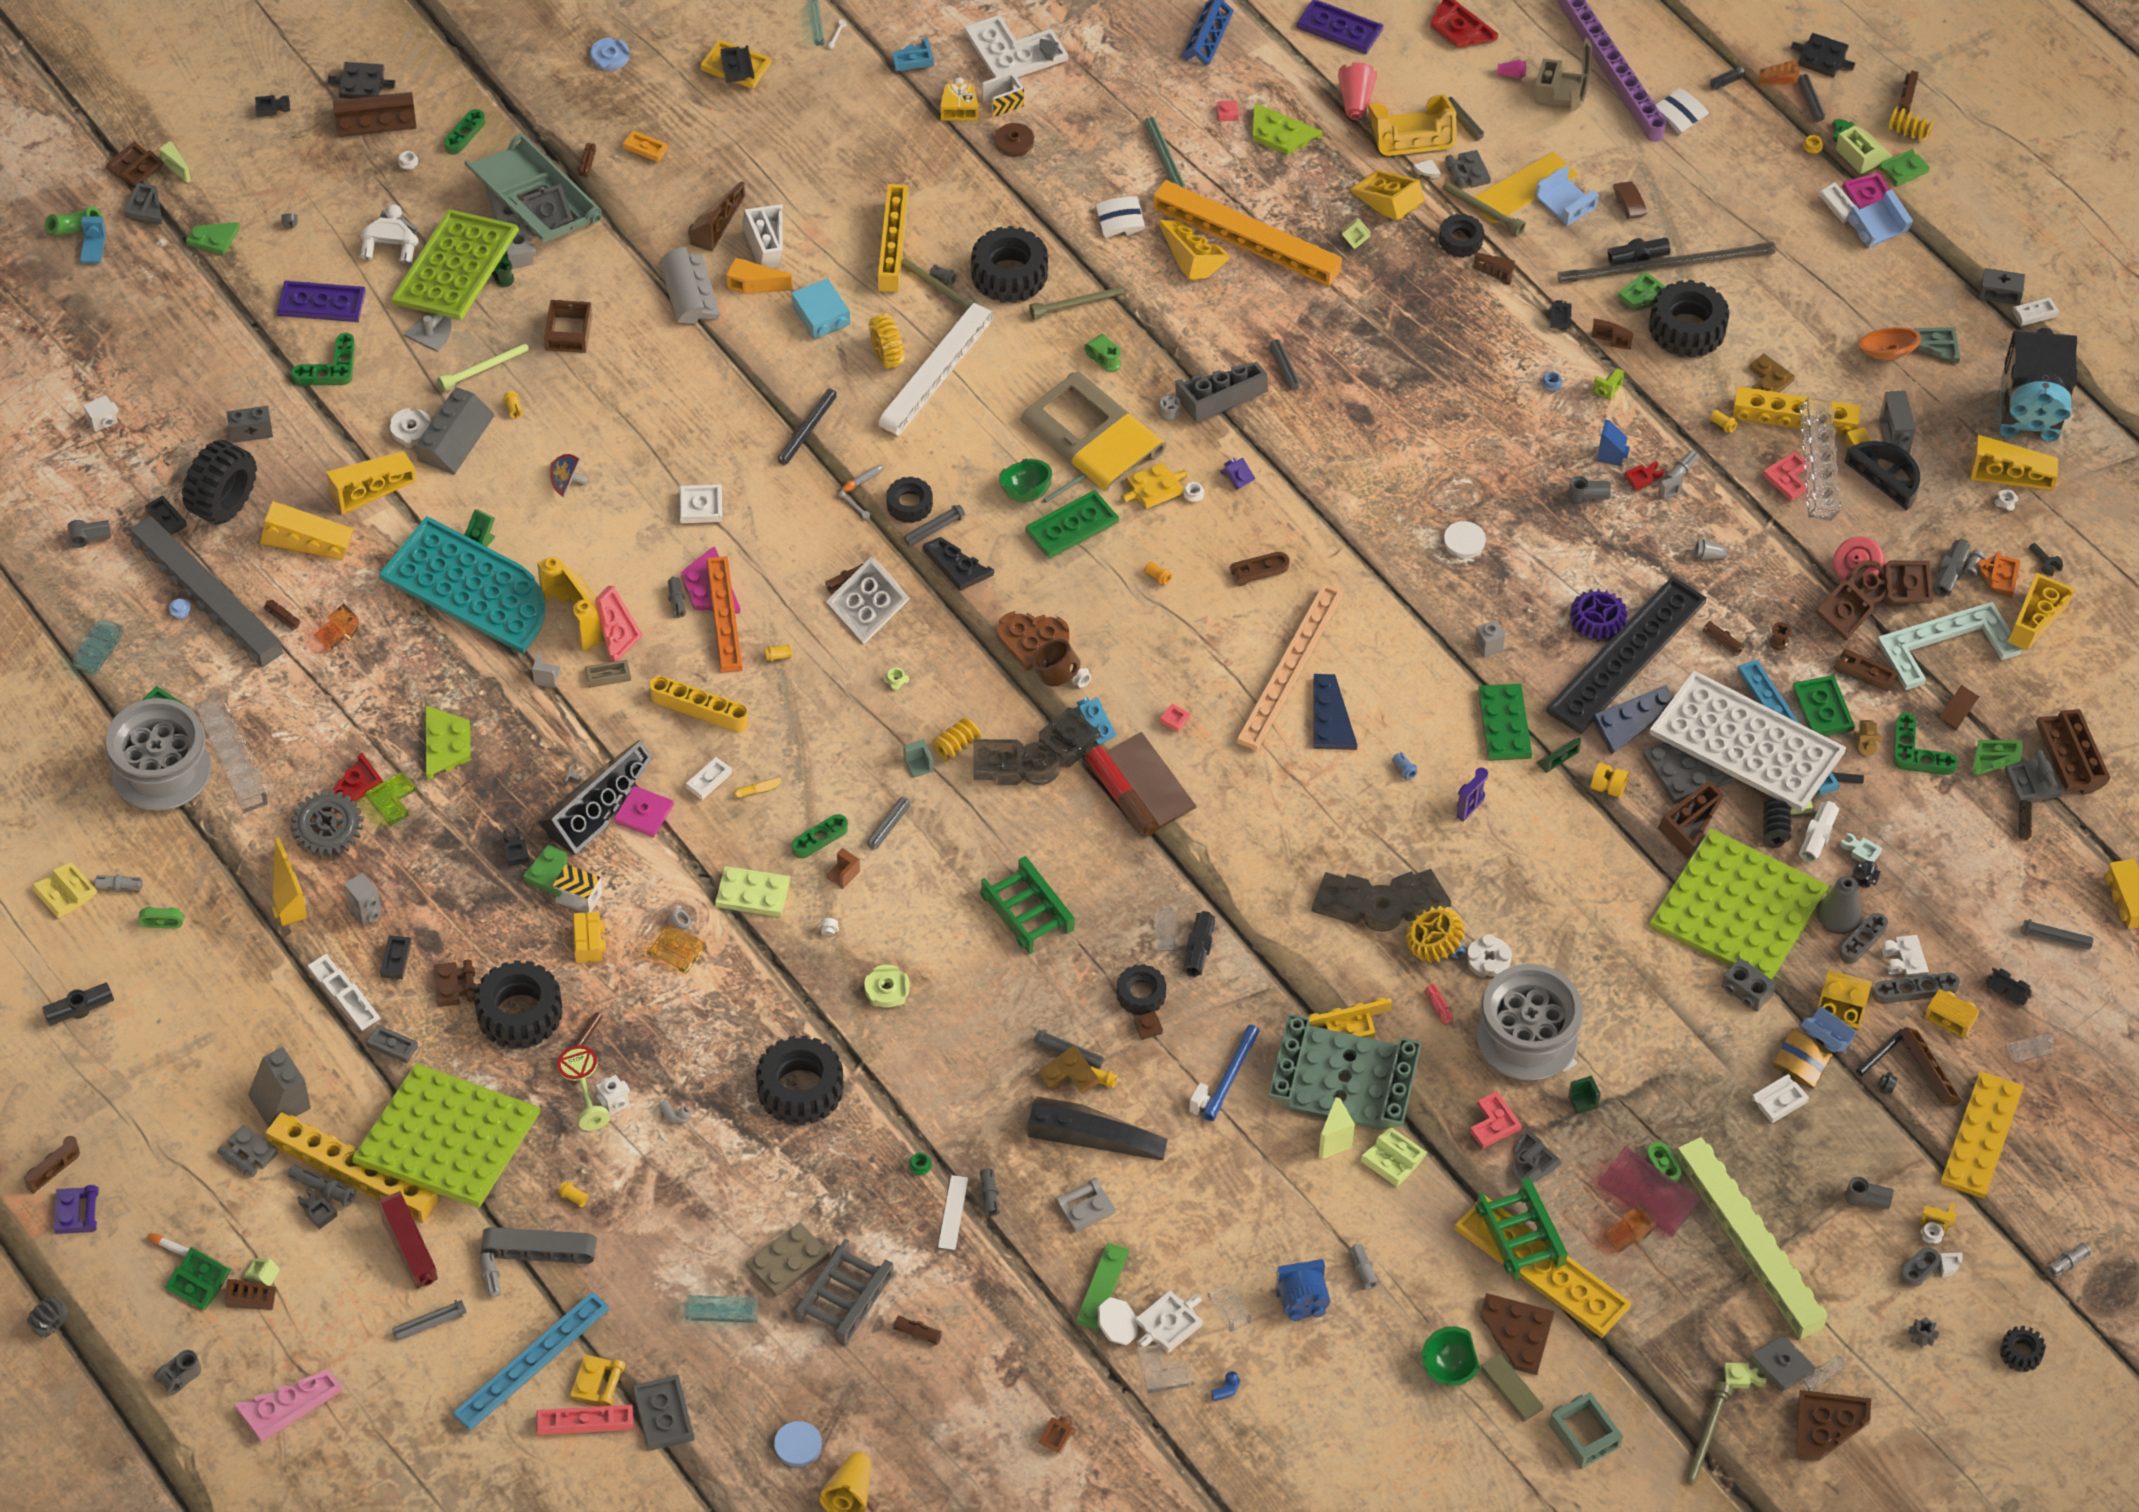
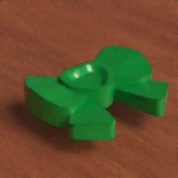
[1832,119,1856,143]

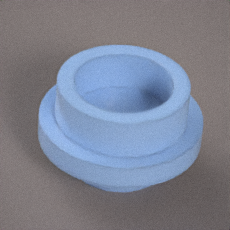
[169,599,191,619]

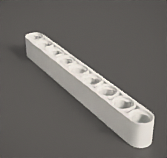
[879,303,993,436]

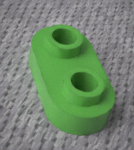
[138,907,184,928]
[1647,1142,1682,1185]

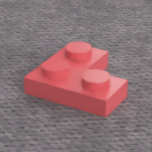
[1763,451,1809,502]
[1470,1091,1522,1149]

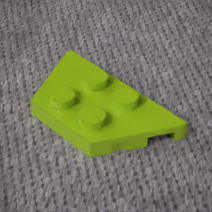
[1253,103,1323,155]
[426,706,471,780]

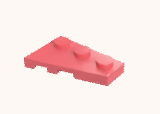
[595,585,643,662]

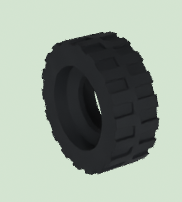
[1439,214,1484,258]
[886,476,933,523]
[1116,964,1166,1015]

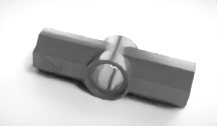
[1933,538,1971,597]

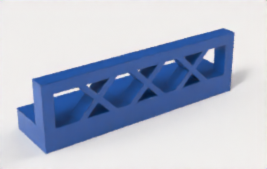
[1181,0,1234,66]

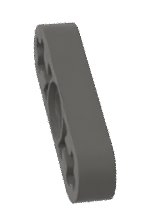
[1840,913,1888,963]

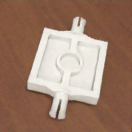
[1136,1290,1203,1353]

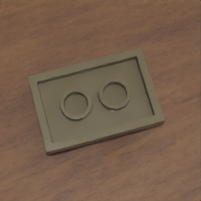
[746,1222,830,1297]

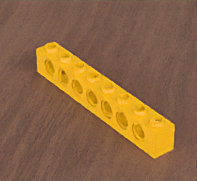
[265,1112,438,1223]

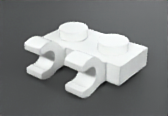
[1881,935,1929,978]

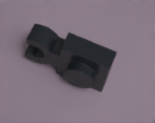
[255,95,291,117]
[503,828,530,866]
[297,1189,338,1230]

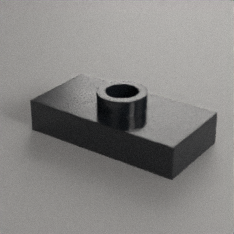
[145,495,187,535]
[380,935,412,980]

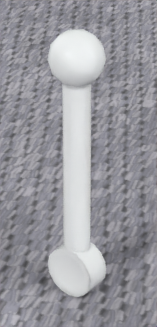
[827,19,846,49]

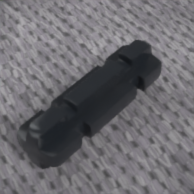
[1710,66,1745,90]

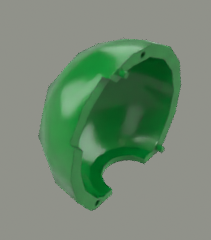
[999,458,1052,503]
[1422,1326,1480,1387]

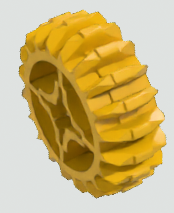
[868,313,905,369]
[1405,906,1466,963]

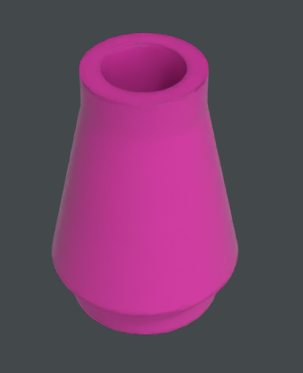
[1498,59,1526,79]

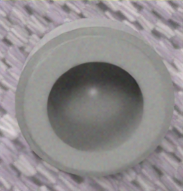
[668,909,691,932]

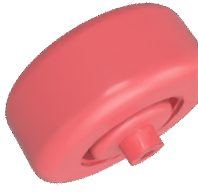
[1833,536,1886,587]

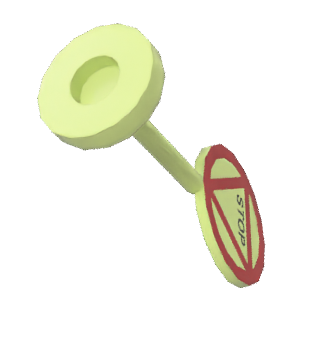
[557,1045,610,1131]

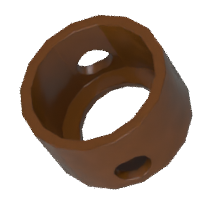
[1032,639,1081,687]

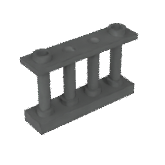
[795,1239,894,1346]

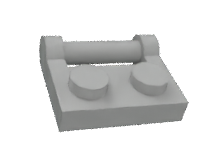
[1054,1177,1115,1233]

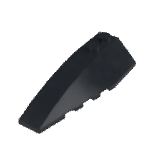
[539,740,653,855]
[1028,1096,1168,1161]

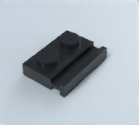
[720,45,754,83]

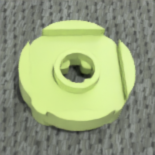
[864,965,910,1007]

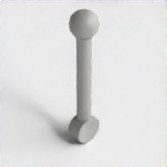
[838,490,870,520]

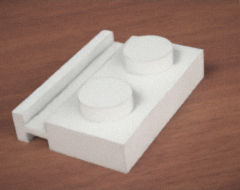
[1752,1074,1809,1123]

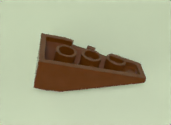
[688,181,745,252]

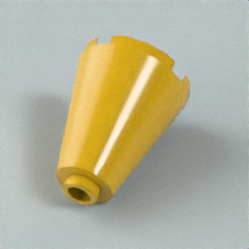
[820,1452,871,1512]

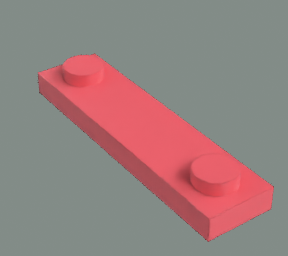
[537,1405,633,1435]

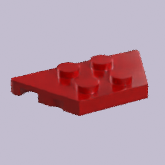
[1430,0,1498,48]

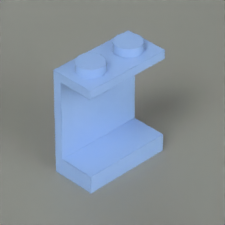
[1535,165,1599,226]
[1847,190,1913,248]

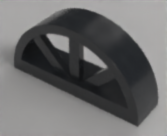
[1844,441,1920,511]

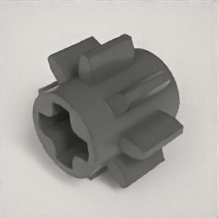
[1908,1317,1939,1348]

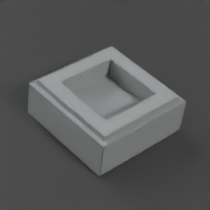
[1659,475,1683,499]

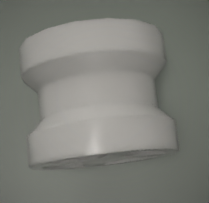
[1160,395,1180,421]

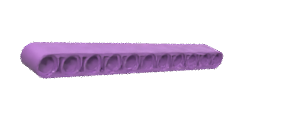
[1558,0,1666,142]

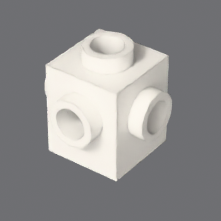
[595,1075,630,1116]

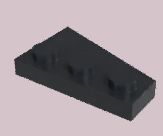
[922,537,994,591]

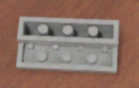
[660,248,720,324]

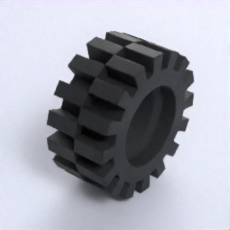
[2000,1326,2046,1372]

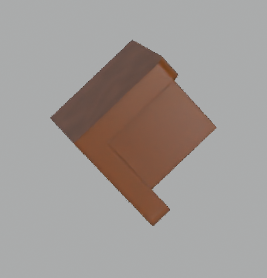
[827,848,860,889]

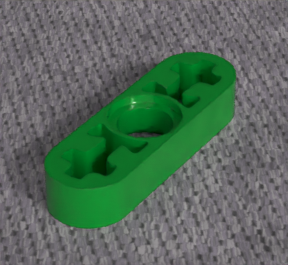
[444,109,485,154]
[792,814,848,858]

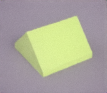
[1318,1097,1355,1159]

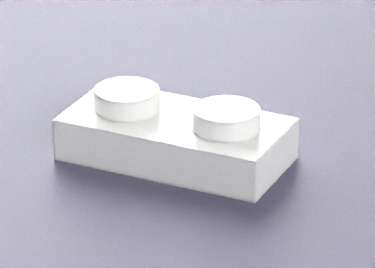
[686,757,732,800]

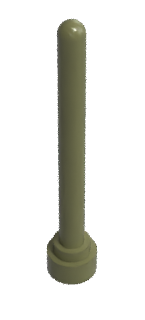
[1443,182,1526,236]
[902,258,978,313]
[1029,287,1124,320]
[1687,1381,1733,1485]

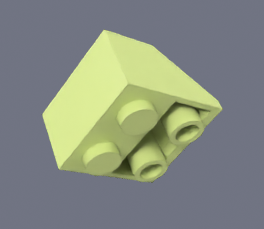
[1836,126,1892,174]

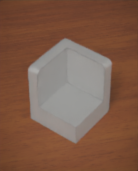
[532,653,561,688]

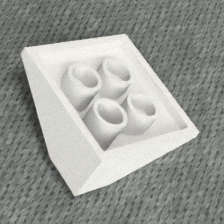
[826,557,910,644]

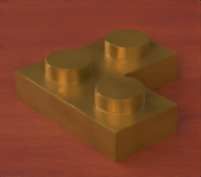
[1750,353,1795,393]
[1038,1045,1100,1094]

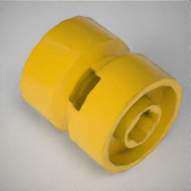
[1590,762,1629,799]

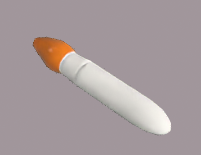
[147,1233,189,1257]

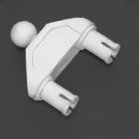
[359,204,418,265]

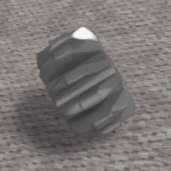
[27,1297,68,1337]

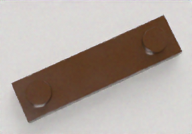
[1900,1027,1961,1106]

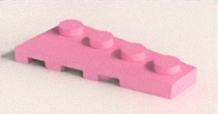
[234,1370,342,1443]

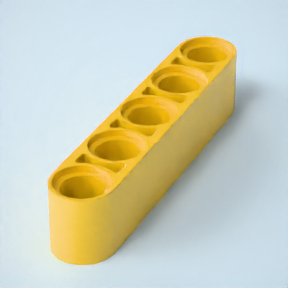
[649,676,748,732]

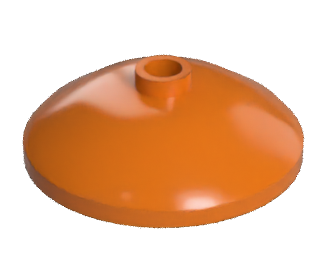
[1859,327,1921,361]

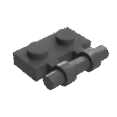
[1445,150,1491,189]
[217,1124,279,1177]

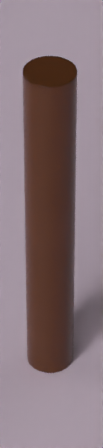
[573,1012,603,1046]

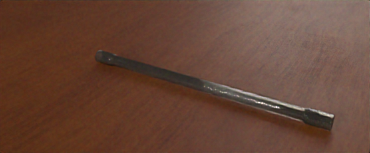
[1558,242,1776,284]

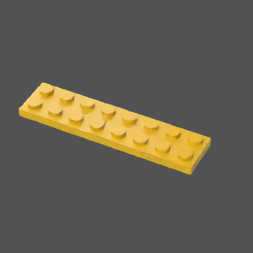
[1455,1196,1632,1338]

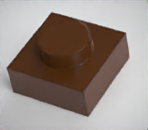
[1134,1011,1163,1040]

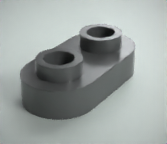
[1901,1247,1941,1287]

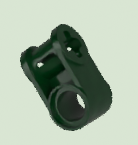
[492,252,514,287]

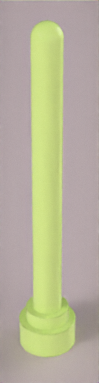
[437,344,529,392]

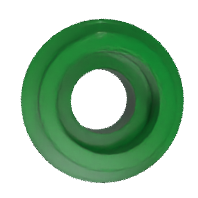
[909,1152,932,1175]

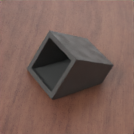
[248,1047,311,1127]

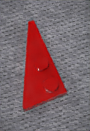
[314,752,384,820]

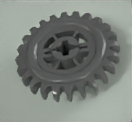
[290,790,364,858]

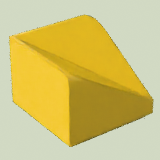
[1845,427,1870,448]

